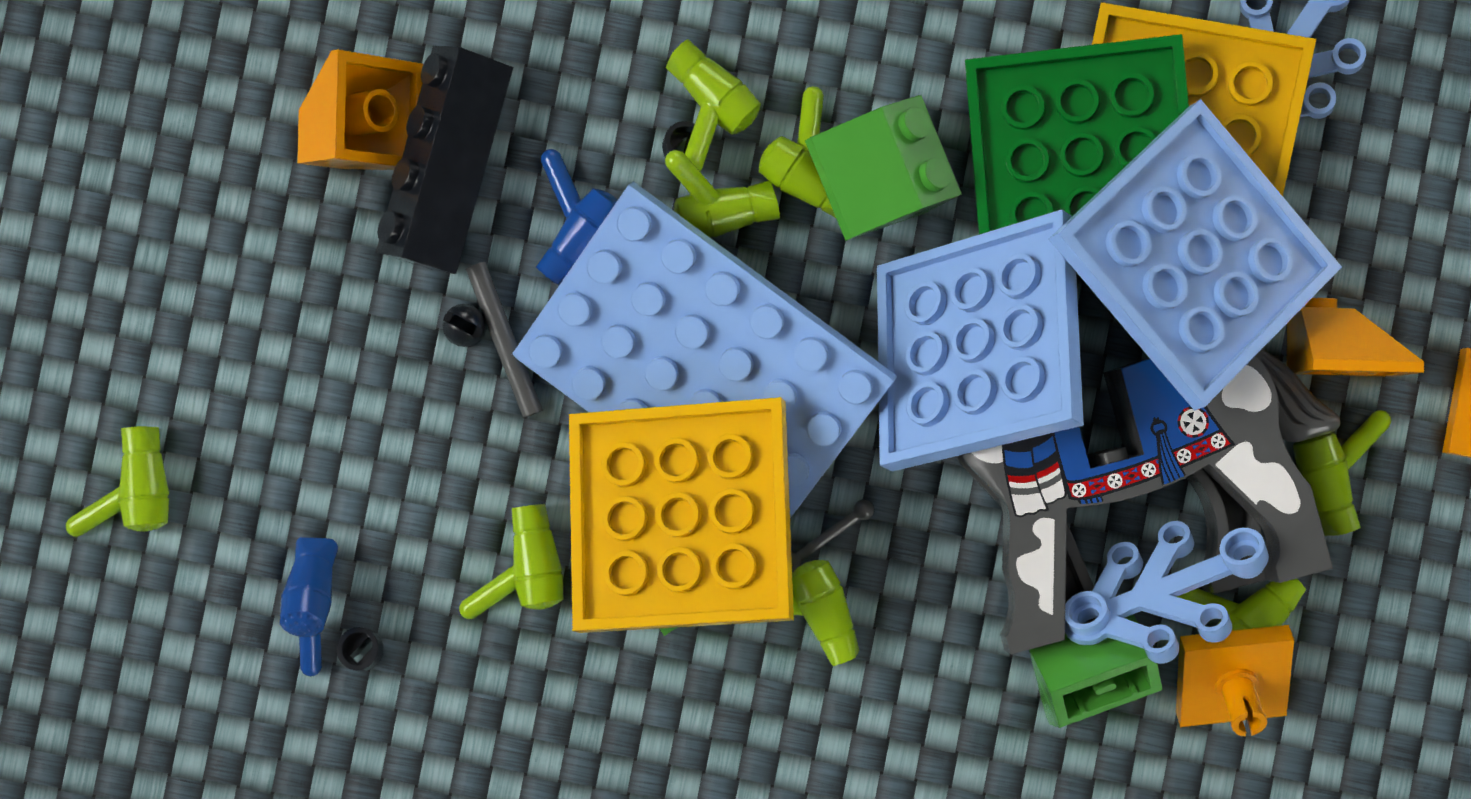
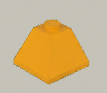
[297,49,423,170]
[1287,298,1424,377]

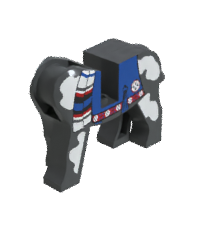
[956,349,1341,654]

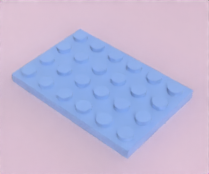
[512,181,897,518]

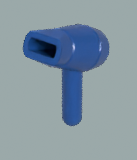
[536,149,618,285]
[280,537,338,677]

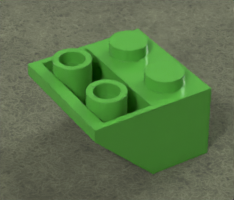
[1029,614,1163,728]

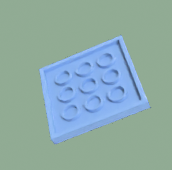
[1049,99,1342,411]
[877,209,1084,472]

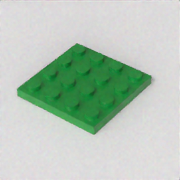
[965,34,1189,234]

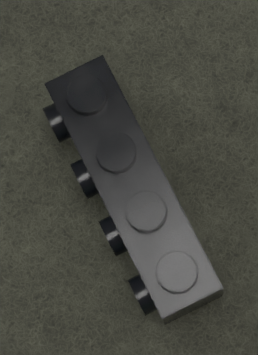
[376,46,514,274]

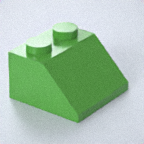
[805,95,962,241]

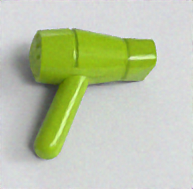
[665,39,761,171]
[758,86,836,218]
[665,150,780,238]
[1293,410,1391,536]
[66,426,169,537]
[459,504,563,619]
[792,560,860,666]
[1177,578,1306,631]

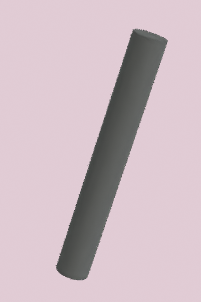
[465,262,543,418]

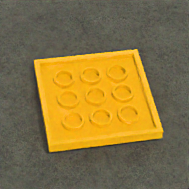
[1092,2,1316,196]
[569,397,794,633]

